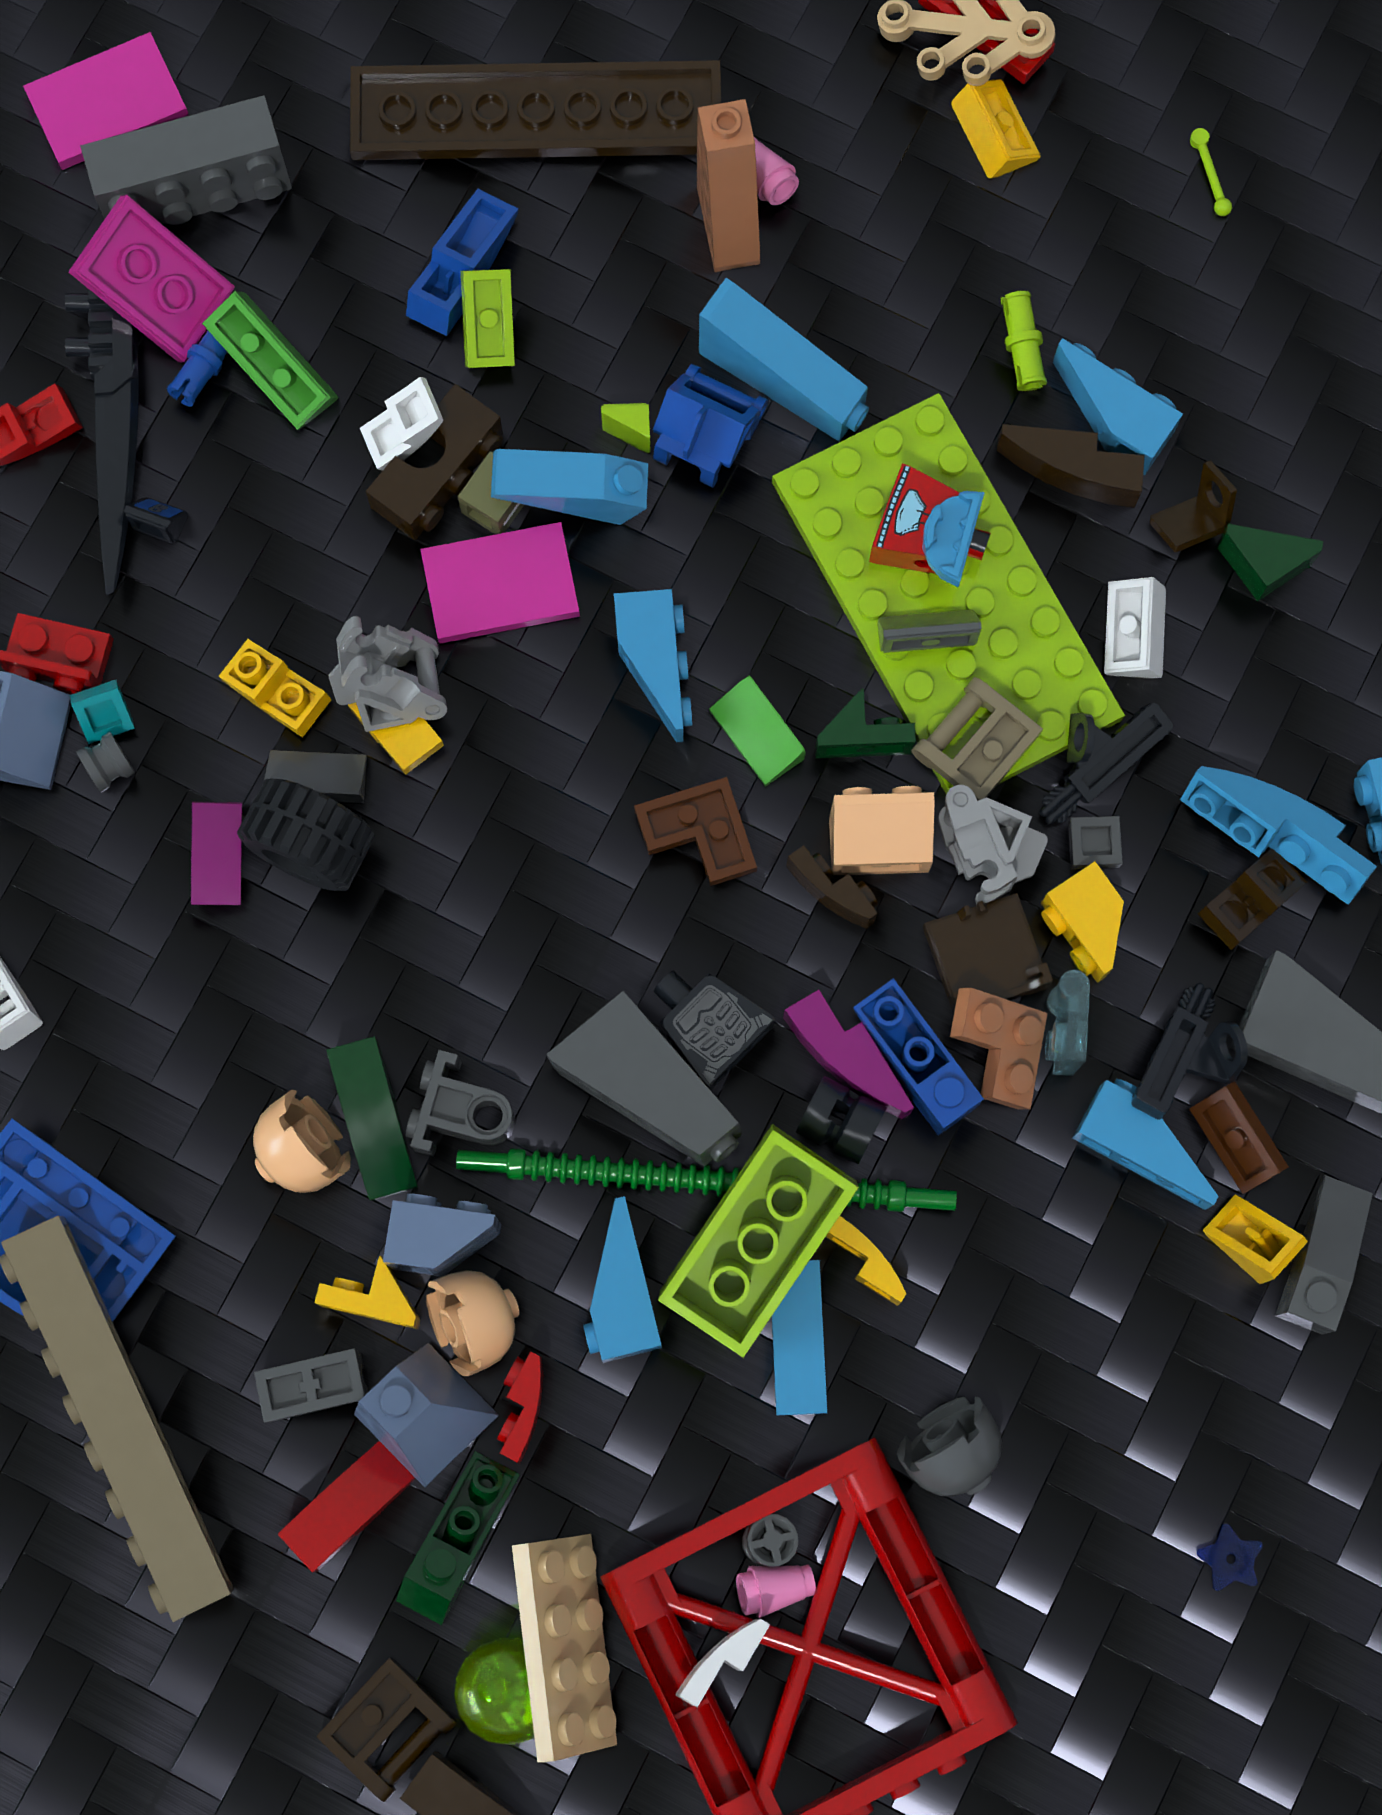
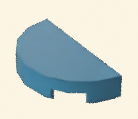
[922,491,984,587]

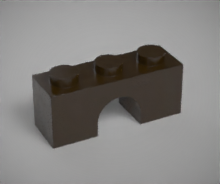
[366,384,503,540]

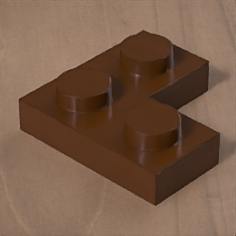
[634,777,757,886]

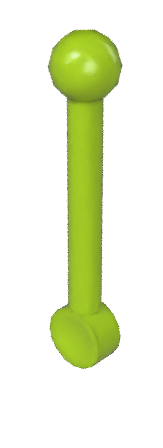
[1190,128,1232,216]

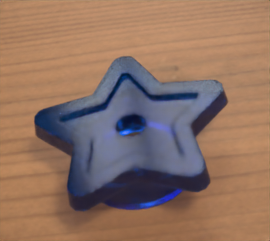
[1197,1523,1263,1591]

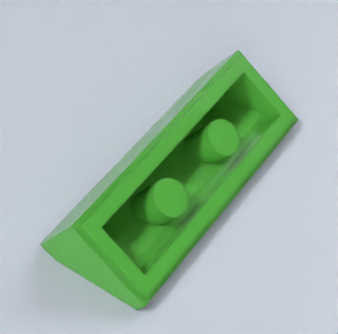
[202,291,339,430]

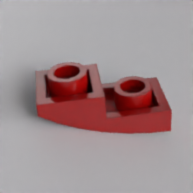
[497,1351,543,1463]

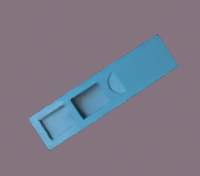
[1180,766,1377,905]

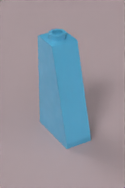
[699,278,869,442]

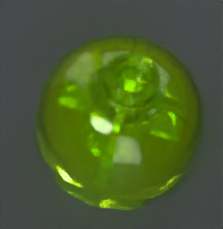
[454,1637,534,1745]

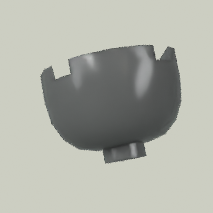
[897,1397,1003,1496]

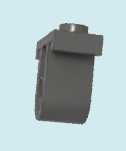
[406,1050,515,1157]

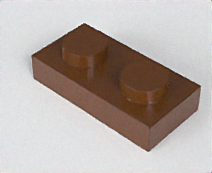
[1189,1081,1289,1194]

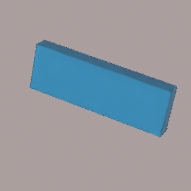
[771,1260,827,1416]

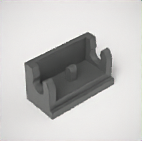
[254,1348,369,1423]

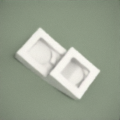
[360,377,443,471]
[675,1619,770,1707]

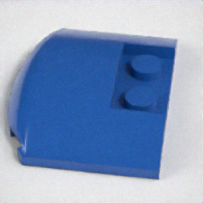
[0,1118,176,1322]

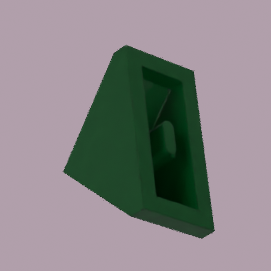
[1218,524,1324,602]

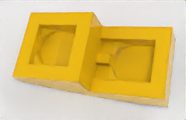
[348,703,444,775]
[826,1216,906,1306]

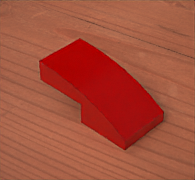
[0,383,83,466]

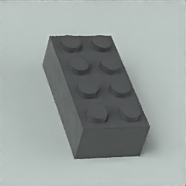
[80,95,292,225]

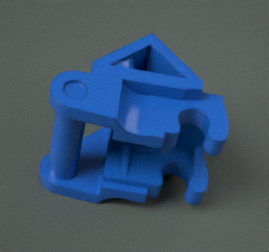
[653,364,768,488]

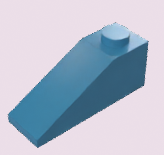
[491,449,648,525]
[1072,1079,1218,1210]
[583,1196,662,1363]

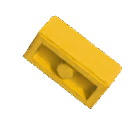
[951,79,1041,178]

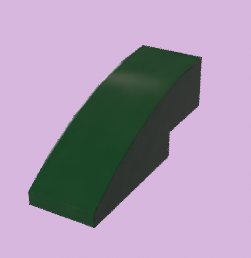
[326,1036,418,1201]

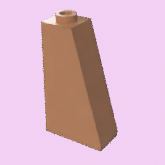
[697,99,760,272]

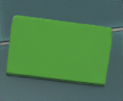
[709,675,806,787]

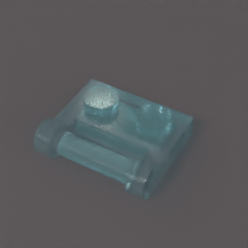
[1045,970,1090,1076]

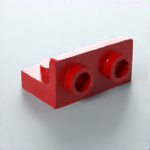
[0,613,114,694]

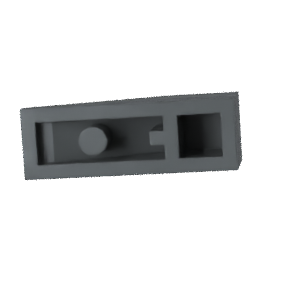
[1275,1175,1373,1335]

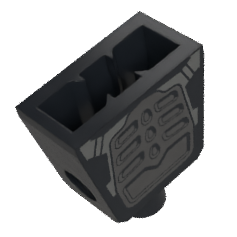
[653,970,775,1091]

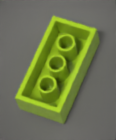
[658,1124,859,1358]

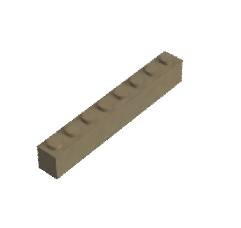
[0,1215,234,1622]

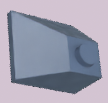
[354,1343,499,1488]

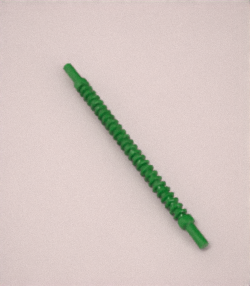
[456,1148,957,1212]

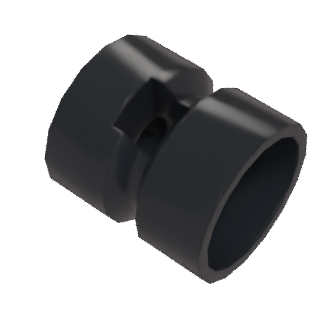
[796,1076,887,1164]

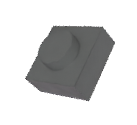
[1068,816,1123,870]

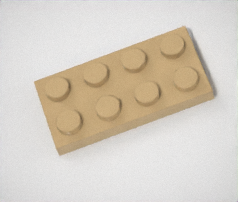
[512,1534,617,1762]

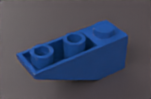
[853,978,984,1136]

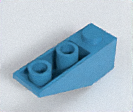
[1053,338,1183,475]
[614,589,692,742]

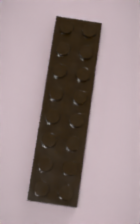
[350,60,721,160]

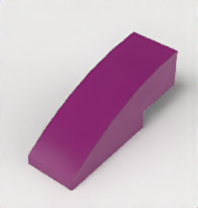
[783,990,914,1119]

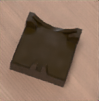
[923,893,1053,1015]

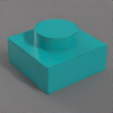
[70,680,135,744]

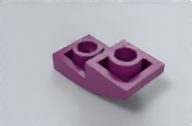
[191,802,242,905]

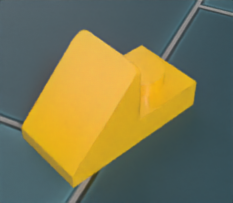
[314,1255,420,1329]

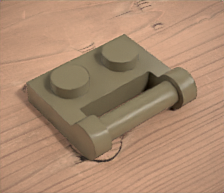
[911,677,1043,801]

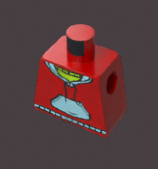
[869,463,991,574]

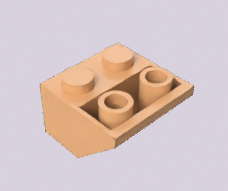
[829,786,935,875]

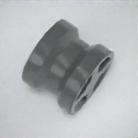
[76,732,135,793]
[742,1514,798,1567]

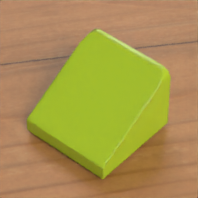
[601,403,650,453]

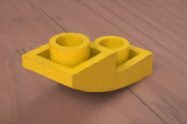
[219,639,331,738]

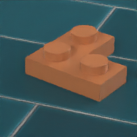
[950,988,1048,1109]

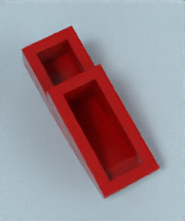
[278,1441,416,1573]

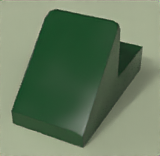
[815,689,916,758]

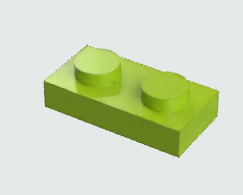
[461,269,515,368]

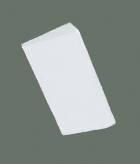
[1104,577,1166,678]

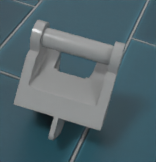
[329,616,447,732]
[938,785,1048,904]

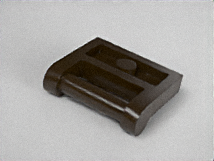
[316,1657,458,1802]

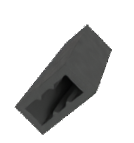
[1230,950,1382,1114]
[546,991,742,1166]

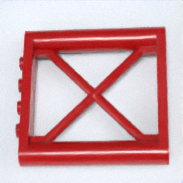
[600,1437,1018,1815]

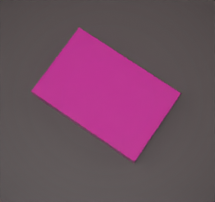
[23,32,189,170]
[68,195,235,362]
[420,522,580,644]

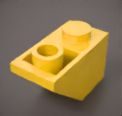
[1041,861,1124,983]

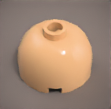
[253,1090,351,1193]
[426,1271,519,1376]

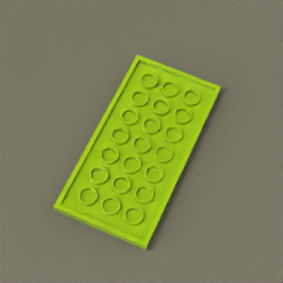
[772,393,1125,794]

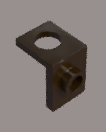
[1150,460,1237,552]

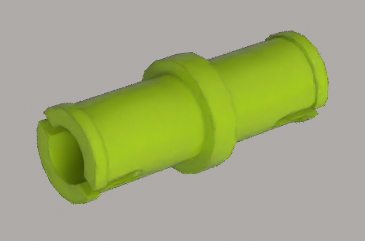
[1001,291,1047,391]

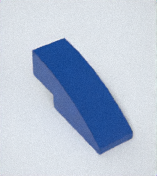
[406,189,519,336]

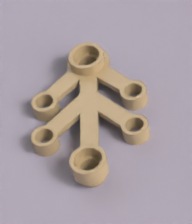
[877,0,1055,86]

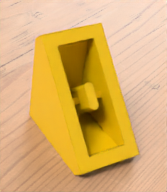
[1203,1194,1308,1284]

